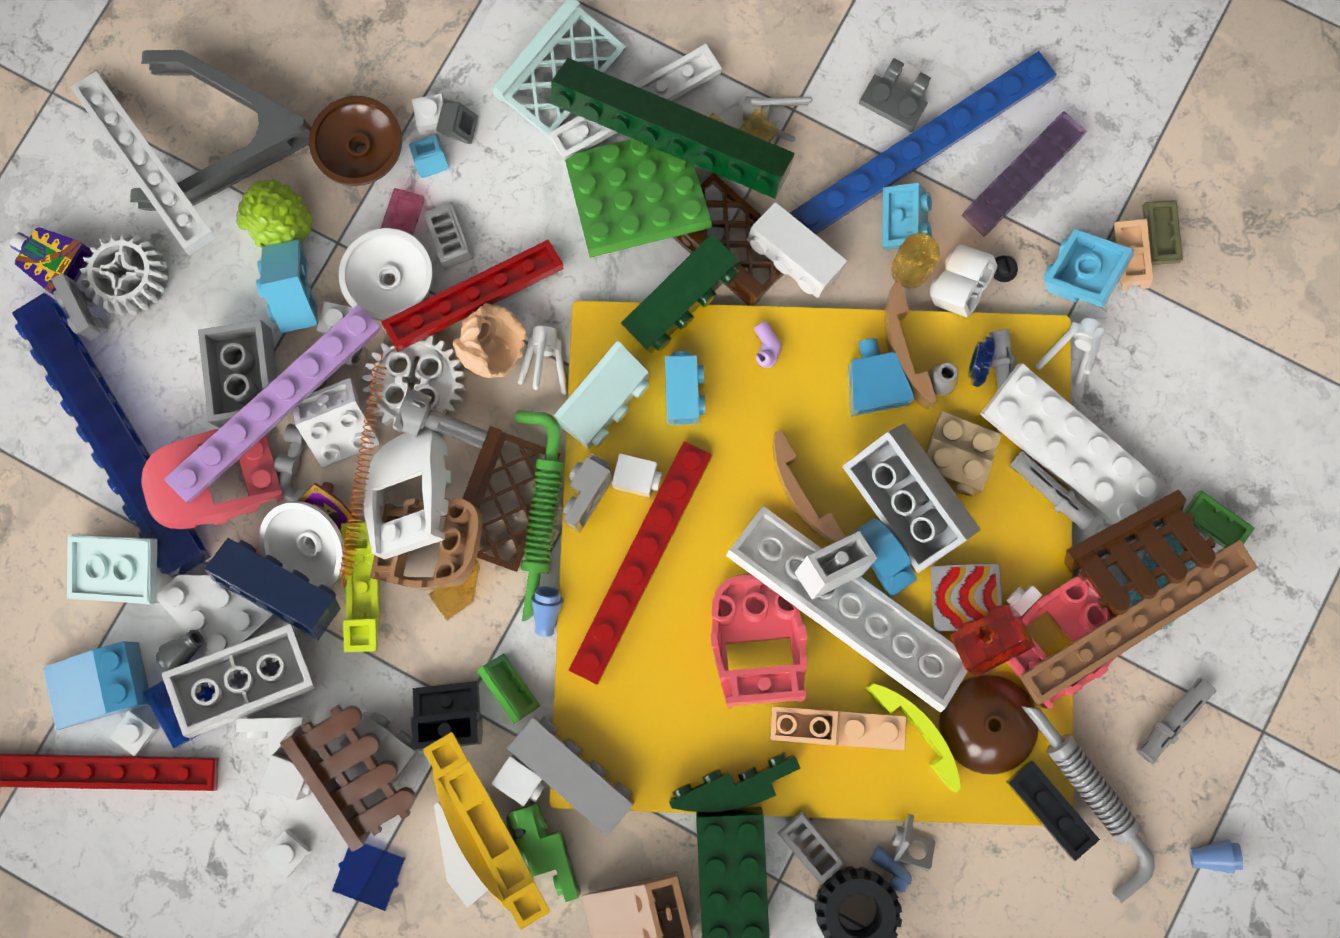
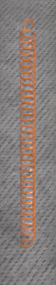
[339,351,387,588]

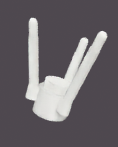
[1035,318,1105,385]
[517,326,568,395]

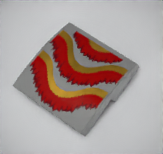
[930,564,1004,632]

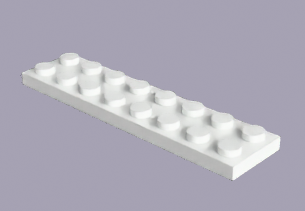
[726,506,975,712]

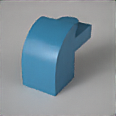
[849,517,917,597]

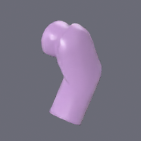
[754,321,782,368]

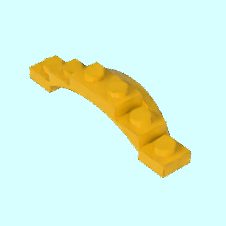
[423,732,551,930]

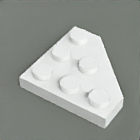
[157,575,275,656]

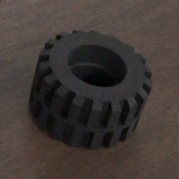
[815,866,902,938]

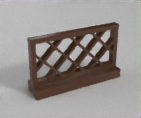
[672,173,784,306]
[462,426,561,572]

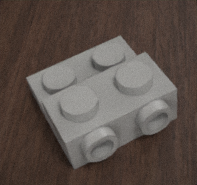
[563,454,613,533]

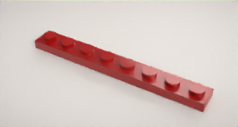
[568,441,713,685]

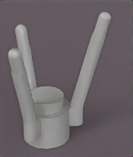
[743,96,813,142]

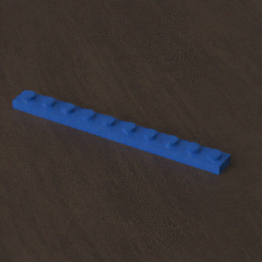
[790,51,1057,235]

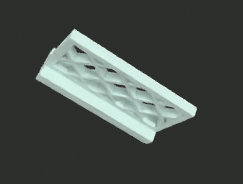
[493,0,626,139]

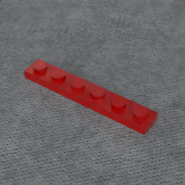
[381,240,564,352]

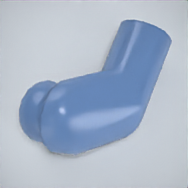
[870,846,912,893]

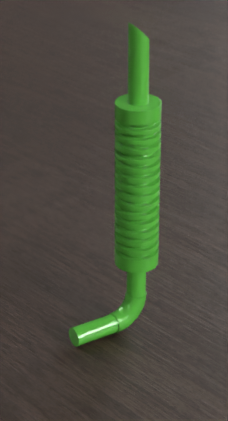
[515,410,565,622]

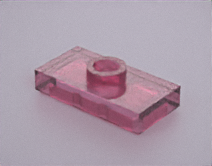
[380,188,425,236]

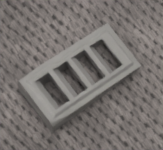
[423,202,473,270]
[777,811,846,885]

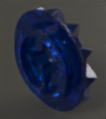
[968,336,996,387]

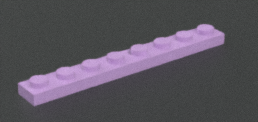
[164,305,381,504]

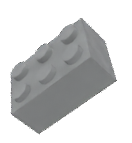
[198,320,277,428]

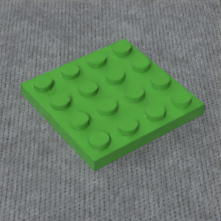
[565,139,712,258]

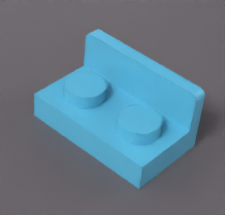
[882,183,932,251]

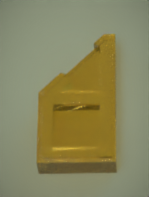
[428,560,481,621]

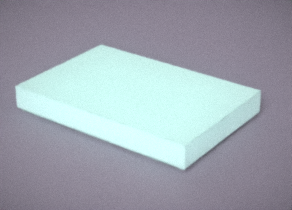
[67,534,157,604]

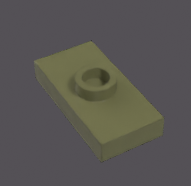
[1142,200,1183,265]

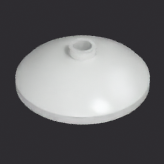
[339,228,433,321]
[259,501,346,588]

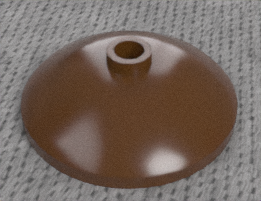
[309,96,402,186]
[939,675,1039,774]

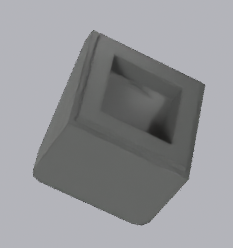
[436,102,478,144]

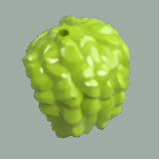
[236,179,313,248]

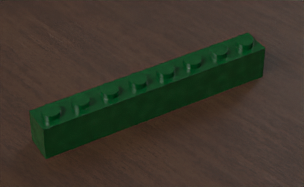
[550,58,795,199]

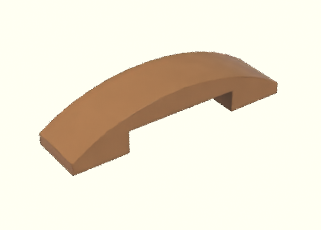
[884,281,937,409]
[773,429,846,543]

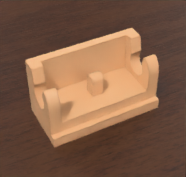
[1114,219,1153,290]

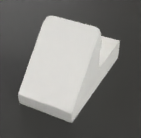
[236,717,310,758]

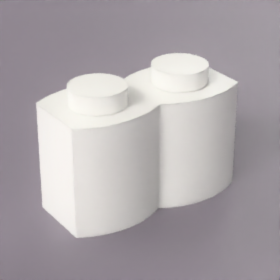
[930,244,997,318]

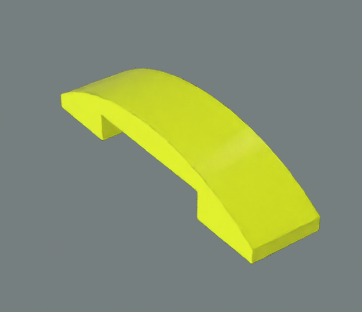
[341,522,380,652]
[865,683,961,793]

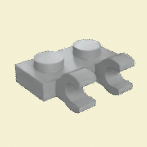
[51,273,108,341]

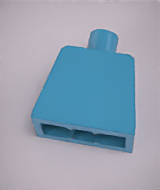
[848,338,914,417]

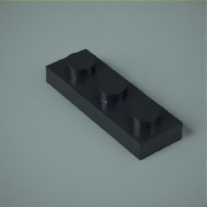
[1006,760,1100,861]

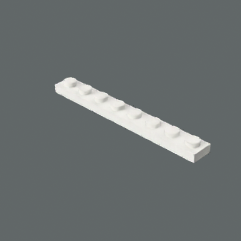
[70,71,216,256]

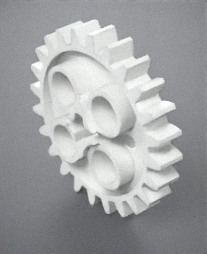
[362,335,466,432]

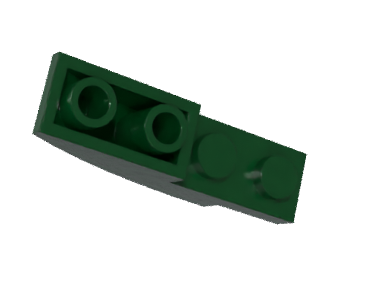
[669,752,801,812]

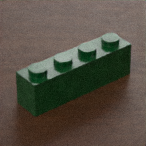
[621,233,741,353]

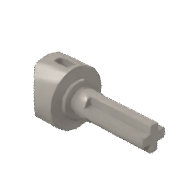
[394,389,487,449]

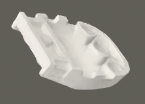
[363,427,451,560]

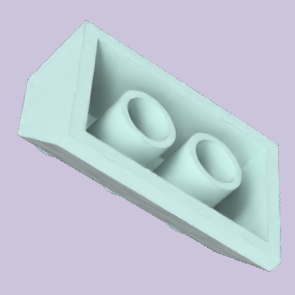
[555,341,650,450]

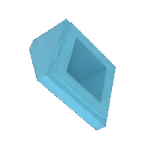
[409,134,449,178]

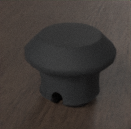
[993,255,1018,283]

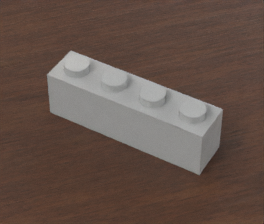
[507,716,635,836]

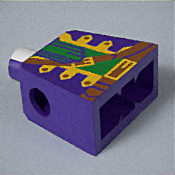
[10,227,94,294]

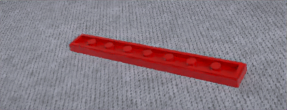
[0,753,219,791]

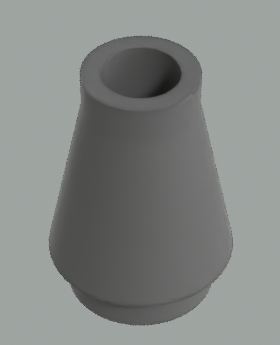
[156,630,204,671]

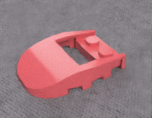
[141,429,283,529]
[711,574,807,708]
[994,577,1123,709]

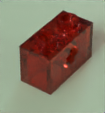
[950,604,1036,677]

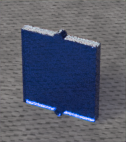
[332,843,406,911]

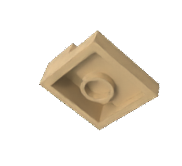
[925,411,1002,496]

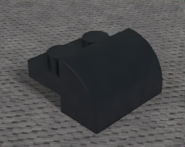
[411,681,483,752]

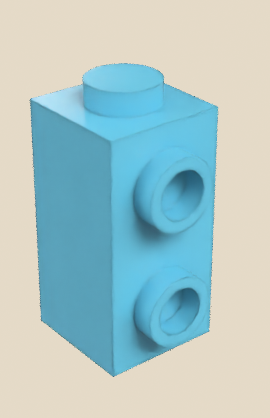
[665,351,705,425]

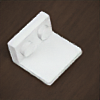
[293,378,379,467]

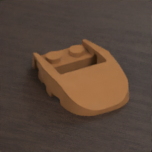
[370,497,483,591]

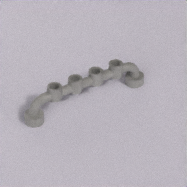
[274,348,362,502]

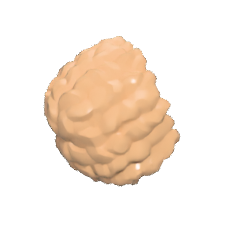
[453,303,526,378]

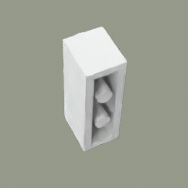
[747,202,847,298]

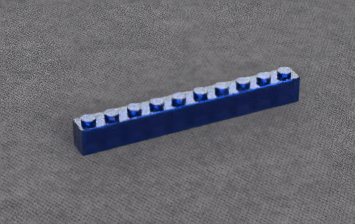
[12,293,211,577]

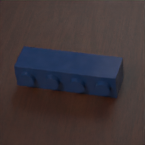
[204,538,341,640]

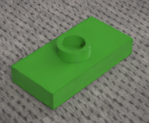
[1183,490,1255,548]
[477,653,540,724]

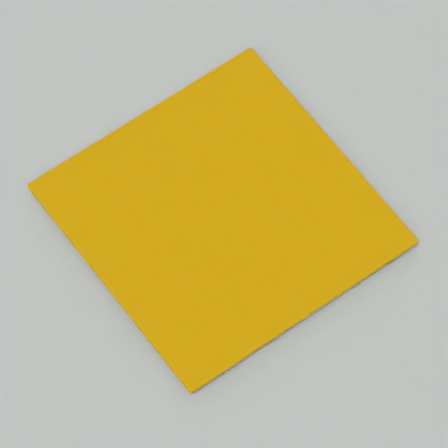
[549,301,1074,826]

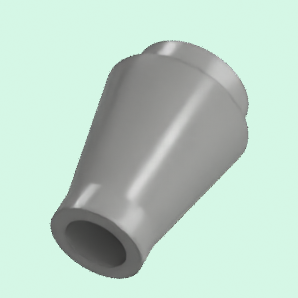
[928,363,958,395]

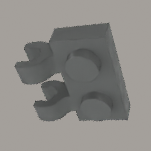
[859,58,931,132]

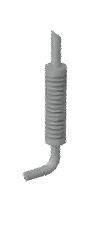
[1022,706,1155,904]

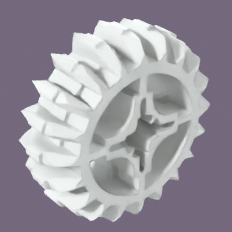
[80,232,168,317]

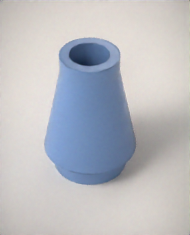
[531,586,564,637]
[1190,840,1243,874]

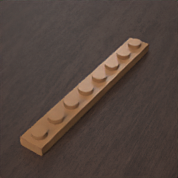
[1018,540,1258,705]

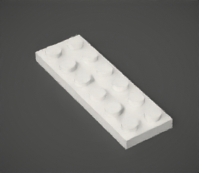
[980,363,1165,525]

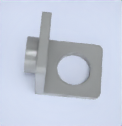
[892,814,935,871]

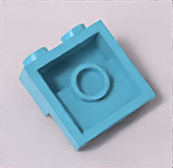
[1044,229,1134,308]

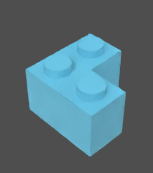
[256,239,318,333]

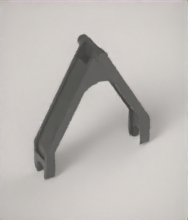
[130,50,311,211]

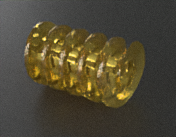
[891,233,940,288]

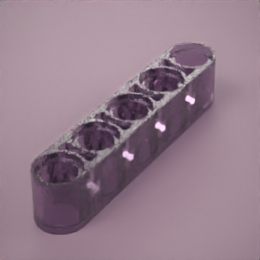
[962,111,1087,237]

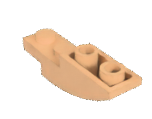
[770,706,907,750]

